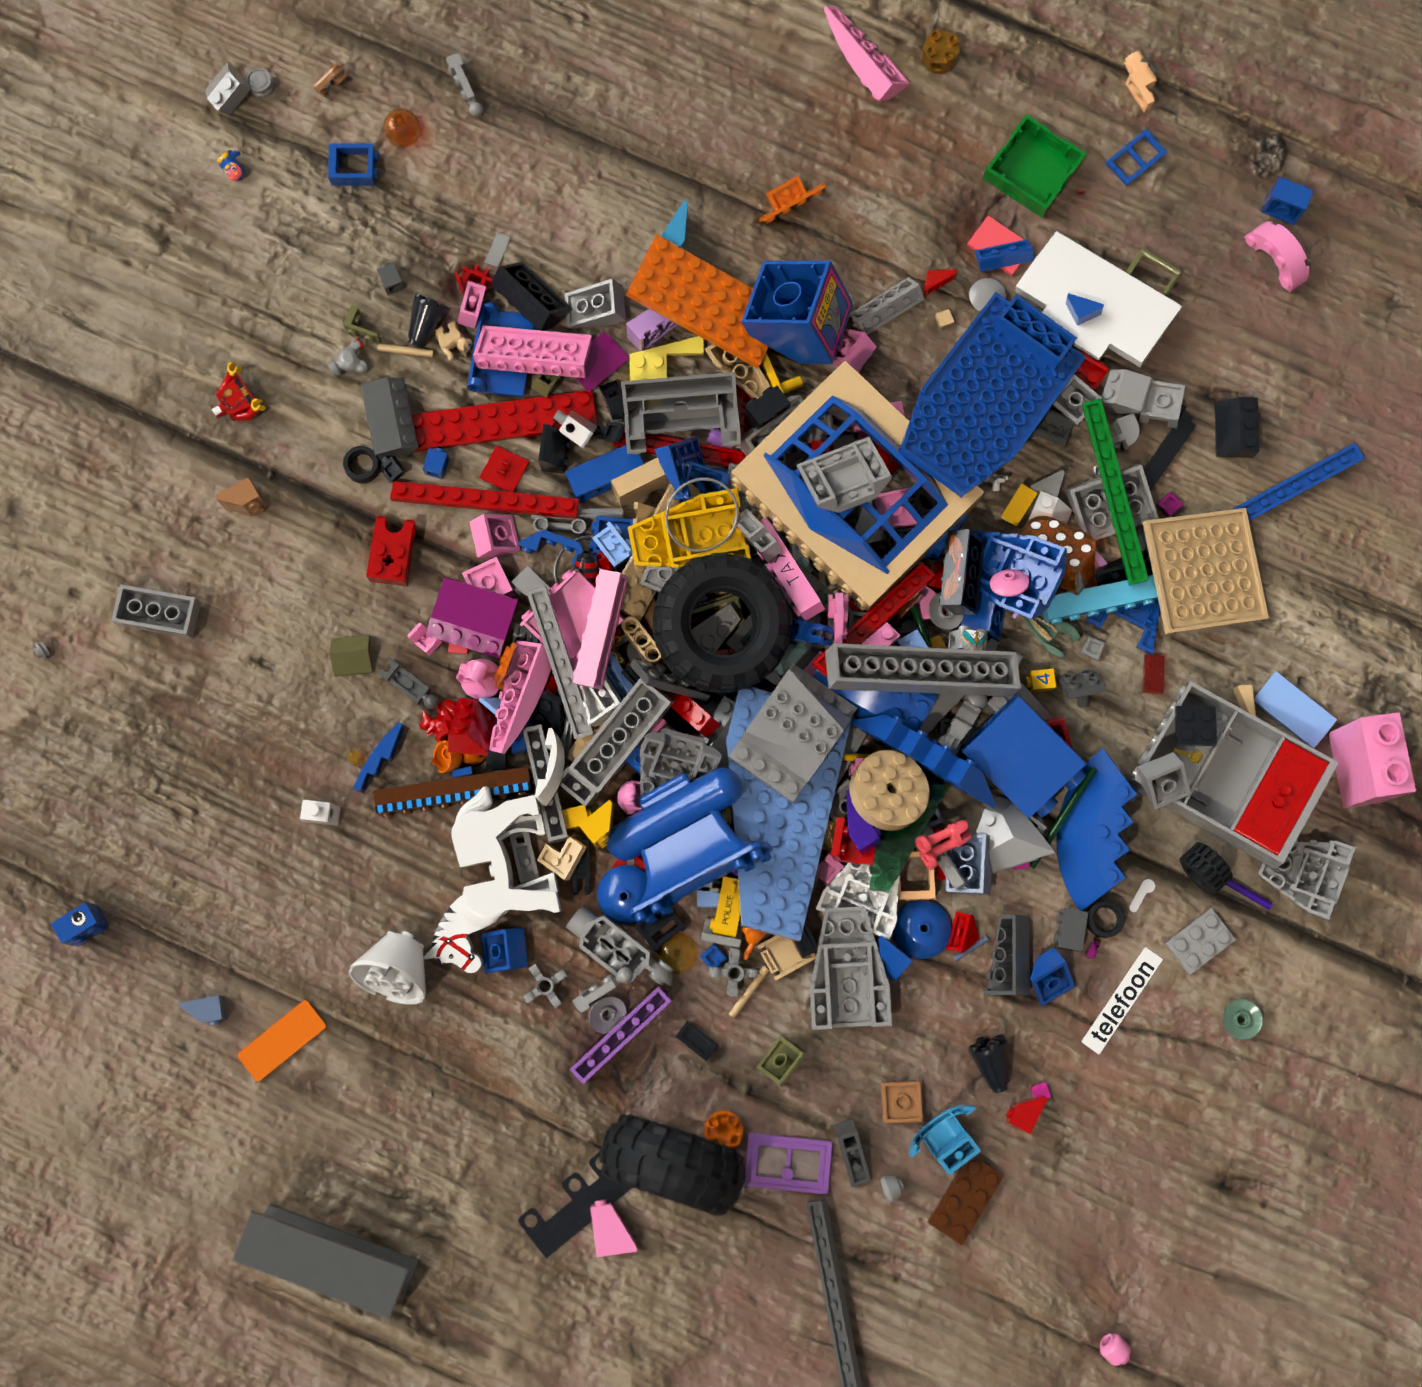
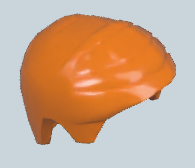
[432,740,462,773]

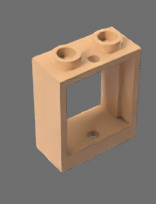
[892,848,936,901]

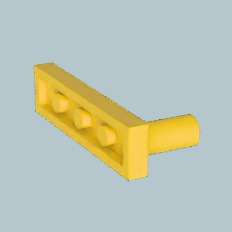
[760,353,803,394]

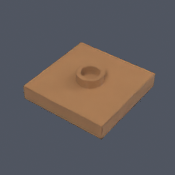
[881,1081,923,1123]

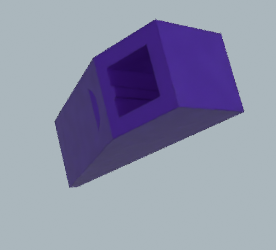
[846,789,882,854]

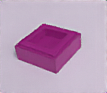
[1156,491,1184,518]

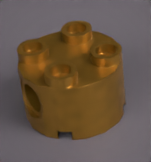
[922,30,960,74]

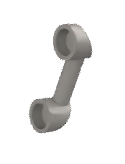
[533,517,586,535]

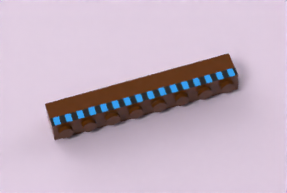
[373,767,532,818]

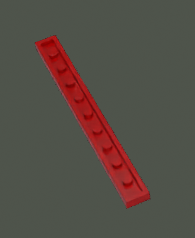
[390,481,580,519]

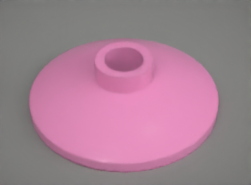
[990,569,1029,597]

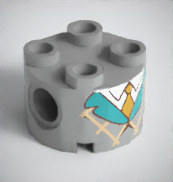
[948,626,988,651]

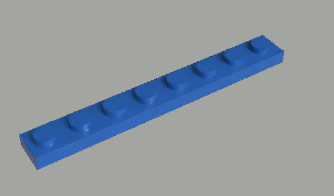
[1231,443,1365,521]

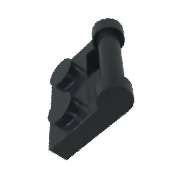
[634,911,687,953]

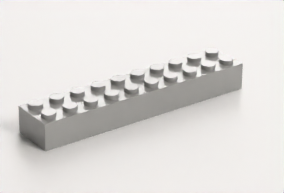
[825,643,1021,696]

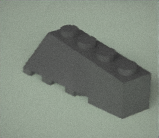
[984,915,1030,996]

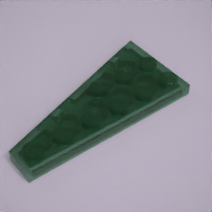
[869,783,948,893]

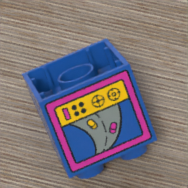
[741,261,853,364]

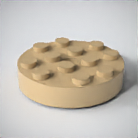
[849,750,929,830]

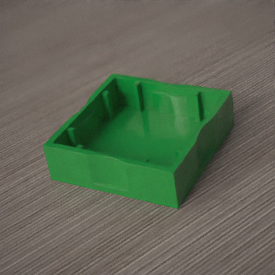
[982,114,1087,218]

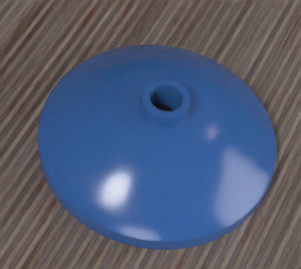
[597,865,647,924]
[893,900,952,959]

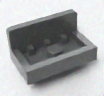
[1032,409,1074,447]

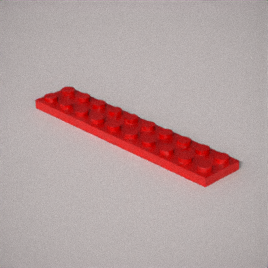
[412,391,597,452]

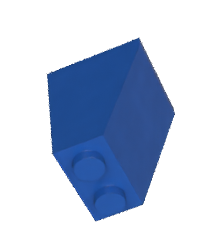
[950,593,1006,642]

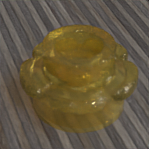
[346,750,363,767]

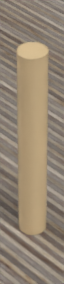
[378,344,434,358]
[728,966,769,1018]

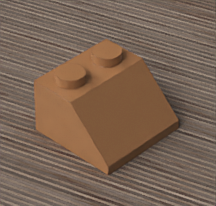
[215,477,268,516]

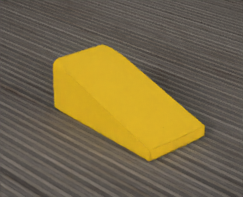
[1001,483,1038,527]

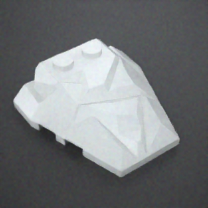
[816,849,900,940]

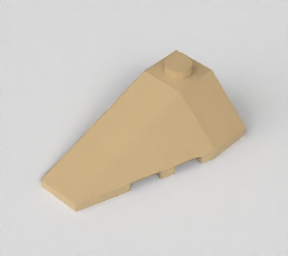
[705,344,771,399]

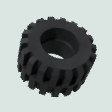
[1179,842,1233,894]

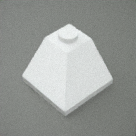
[1023,491,1072,544]

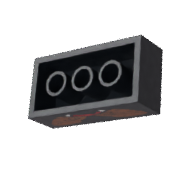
[939,529,985,615]

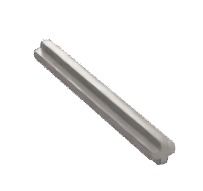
[531,508,624,519]

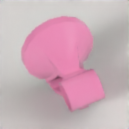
[456,658,500,700]

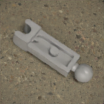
[446,53,483,117]
[573,967,633,1013]

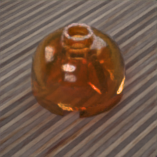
[384,108,421,147]

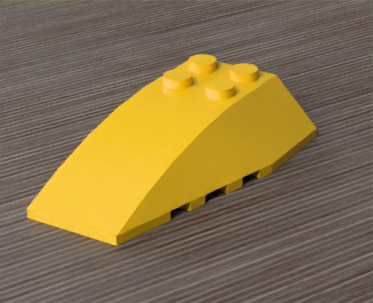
[628,488,751,568]

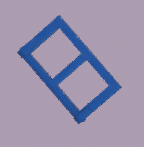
[1105,129,1167,186]

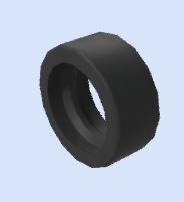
[343,446,381,484]
[1086,900,1125,938]

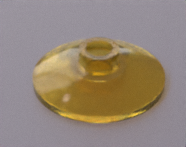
[657,934,696,973]

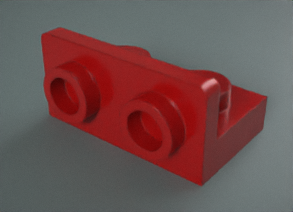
[1074,350,1109,391]

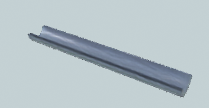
[954,936,989,962]

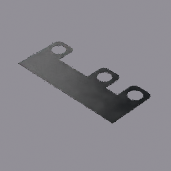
[518,1152,632,1258]

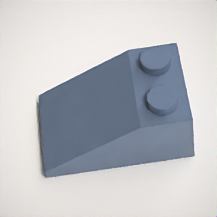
[945,833,992,896]

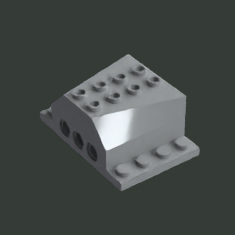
[728,664,857,803]

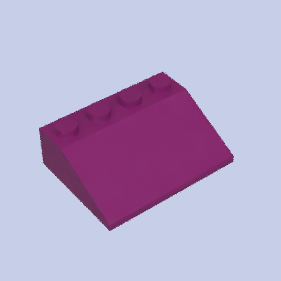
[426,577,518,658]

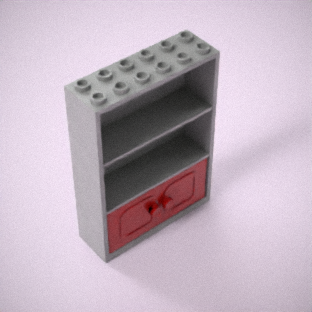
[1128,681,1339,869]

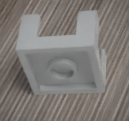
[1139,380,1185,428]

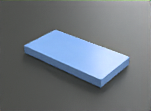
[1254,671,1337,748]

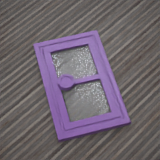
[744,1133,832,1195]

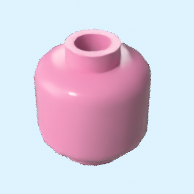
[1100,1334,1131,1366]

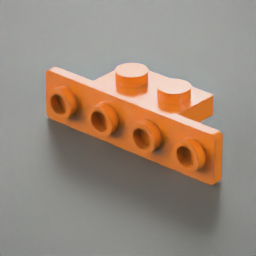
[758,176,826,223]

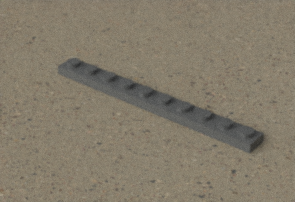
[806,1200,862,1387]

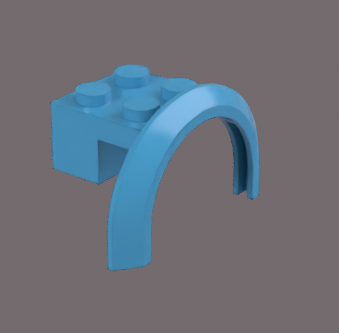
[908,1104,981,1175]

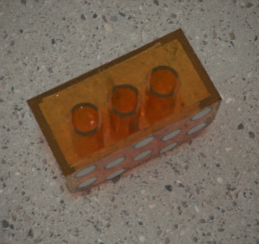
[1018,516,1096,596]

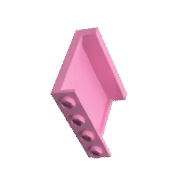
[520,568,625,669]

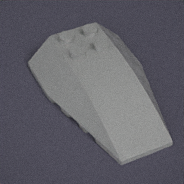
[810,906,892,1030]

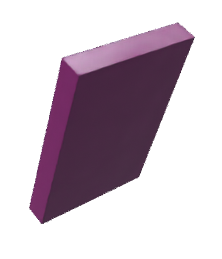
[576,331,630,393]

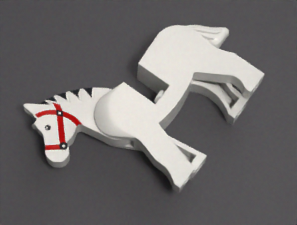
[424,786,562,973]

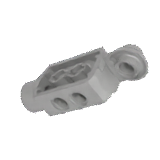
[566,906,674,986]

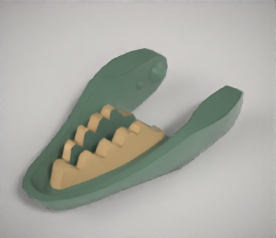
[1024,614,1080,660]

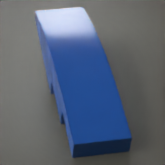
[353,722,405,793]

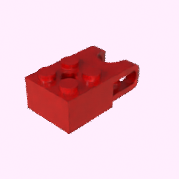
[366,515,416,587]

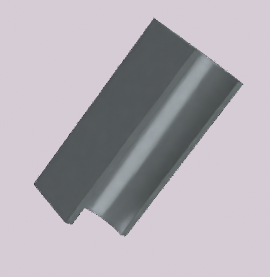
[232,1204,420,1319]

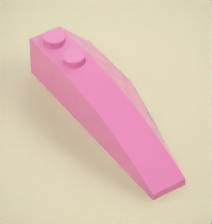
[824,6,911,101]
[489,640,551,754]

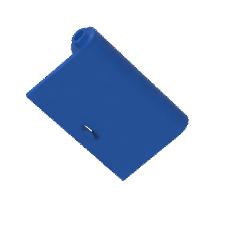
[467,302,534,397]

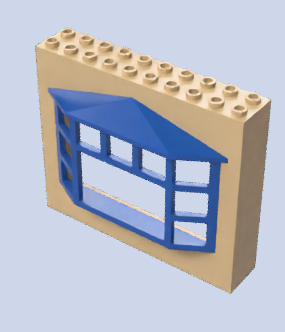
[731,361,984,612]

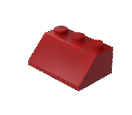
[448,698,497,756]

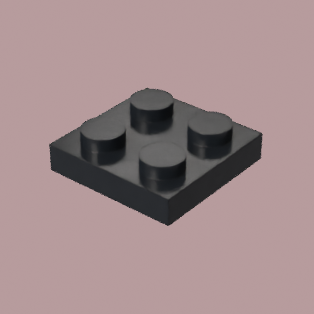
[1175,706,1217,746]

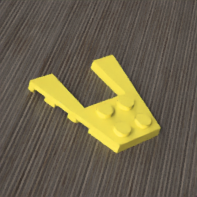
[630,336,704,381]

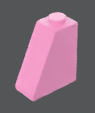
[591,1199,638,1257]

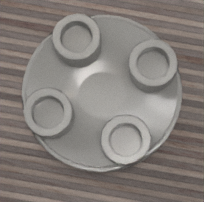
[969,278,1006,313]

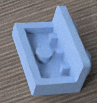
[593,521,632,569]

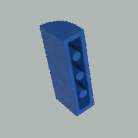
[565,445,644,504]

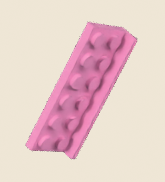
[473,325,592,378]

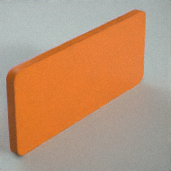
[237,1000,326,1081]

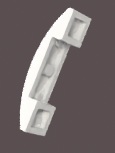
[535,728,565,806]

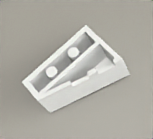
[574,665,622,728]

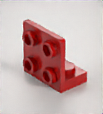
[831,817,879,866]

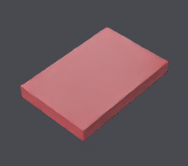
[967,216,1033,276]

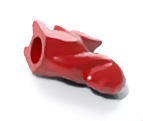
[420,699,457,743]

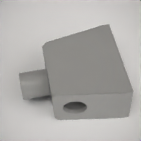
[553,409,597,448]

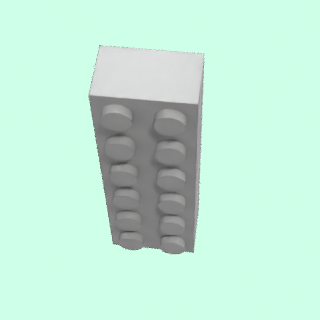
[568,678,675,793]

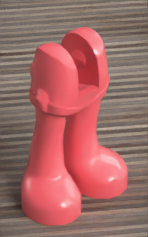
[915,820,972,870]

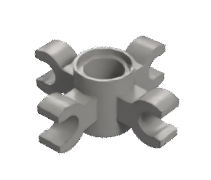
[709,947,758,997]
[523,964,567,1008]

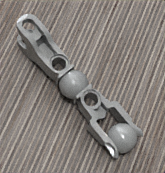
[937,638,1023,756]

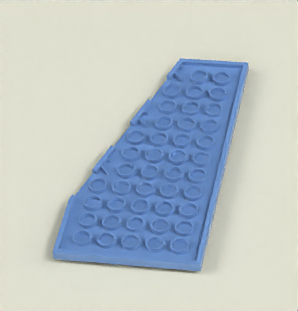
[726,687,852,941]

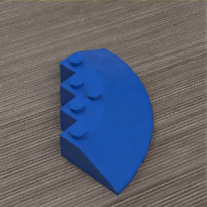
[851,715,996,808]
[1056,748,1139,911]

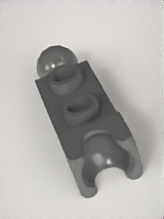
[378,658,439,710]

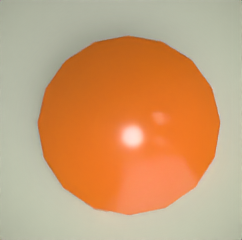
[704,1110,744,1148]

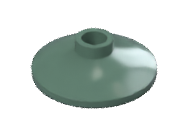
[1223,999,1263,1040]

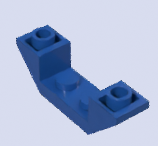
[518,530,584,566]

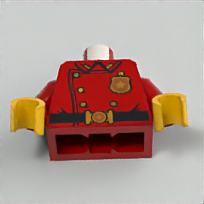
[212,362,265,421]

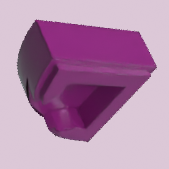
[1083,939,1100,959]

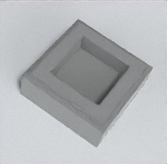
[1080,636,1105,661]

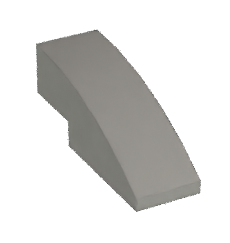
[732,508,783,562]

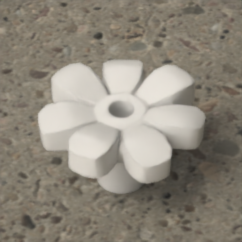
[985,473,1008,491]

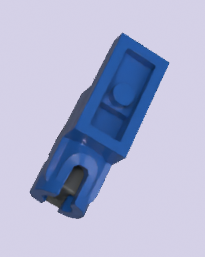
[790,620,834,646]

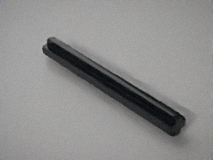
[621,666,693,735]

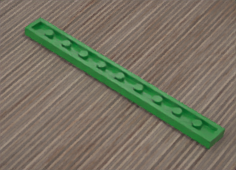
[1082,399,1149,586]

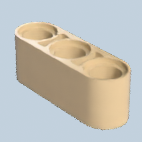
[622,616,663,665]

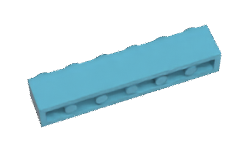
[1042,575,1158,625]

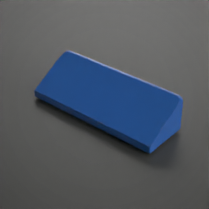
[975,239,1033,272]

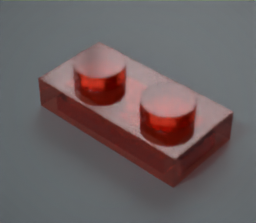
[1142,654,1165,694]

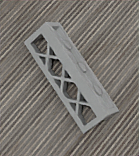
[849,277,925,335]

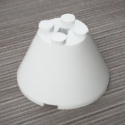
[349,931,426,1005]

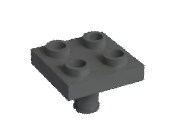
[1057,669,1106,708]

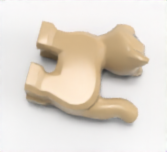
[435,321,473,361]

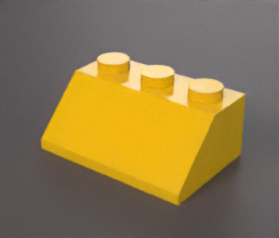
[579,800,615,849]

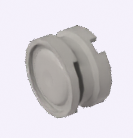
[246,68,274,98]

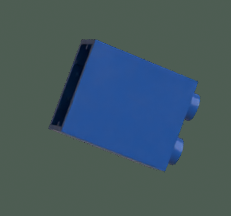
[961,693,1087,818]

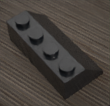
[490,262,572,331]

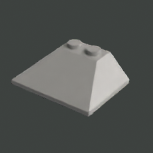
[797,437,892,513]

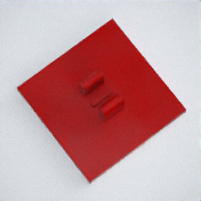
[479,446,529,493]

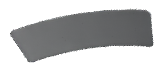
[484,233,510,267]

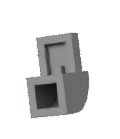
[1111,413,1140,452]

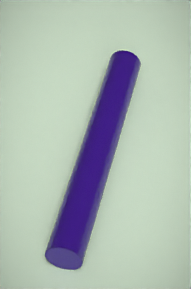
[1226,879,1273,910]

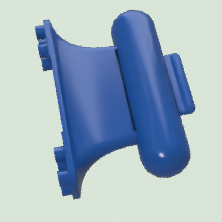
[607,767,773,924]

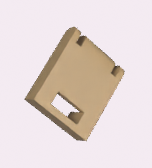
[757,935,816,981]

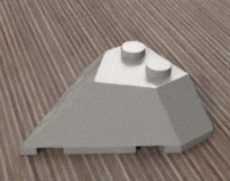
[976,797,1057,875]

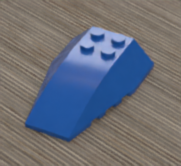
[960,529,1067,620]
[813,644,938,732]

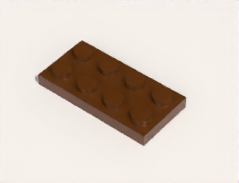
[927,1156,1004,1245]

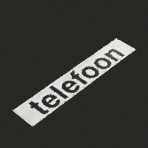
[1081,947,1163,1054]

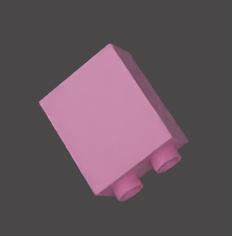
[1328,712,1416,809]

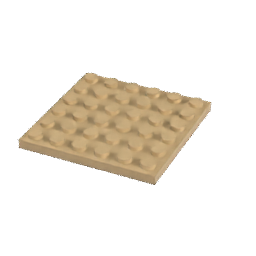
[1143,508,1269,634]

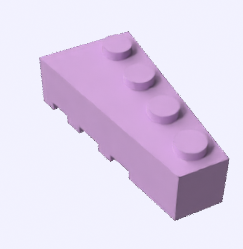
[626,309,678,351]

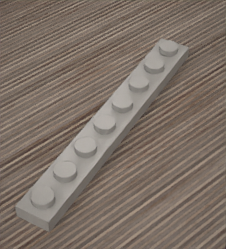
[527,585,594,739]

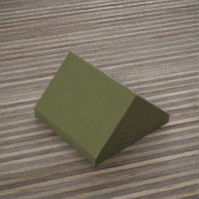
[329,635,373,677]
[756,1036,806,1087]

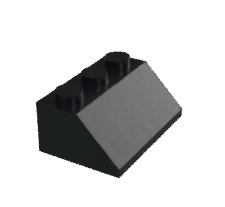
[1215,397,1259,458]

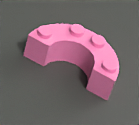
[1244,221,1309,293]

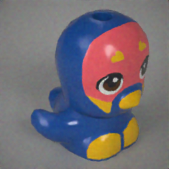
[216,150,245,181]

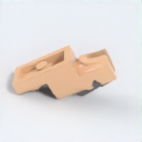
[1124,51,1157,112]

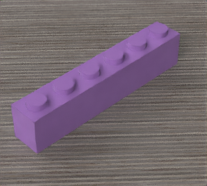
[570,987,672,1084]

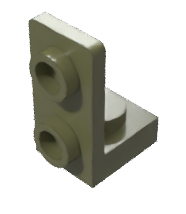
[343,305,381,343]

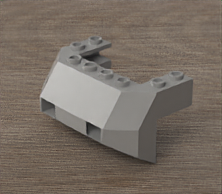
[621,372,741,455]

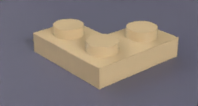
[537,836,587,881]

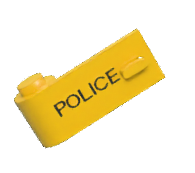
[709,876,740,938]

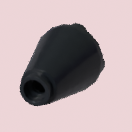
[408,293,451,349]
[968,1034,1009,1093]

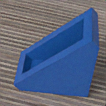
[1065,293,1104,326]

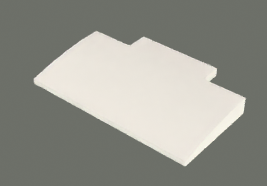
[1015,231,1182,367]

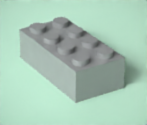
[111,584,201,639]

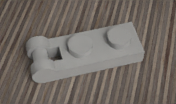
[510,832,540,884]

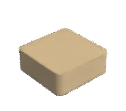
[935,309,954,329]

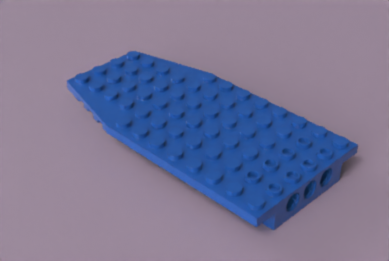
[898,292,1086,498]

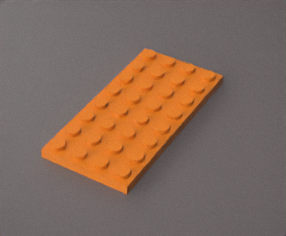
[626,234,769,368]

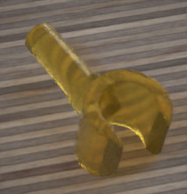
[1174,748,1203,764]

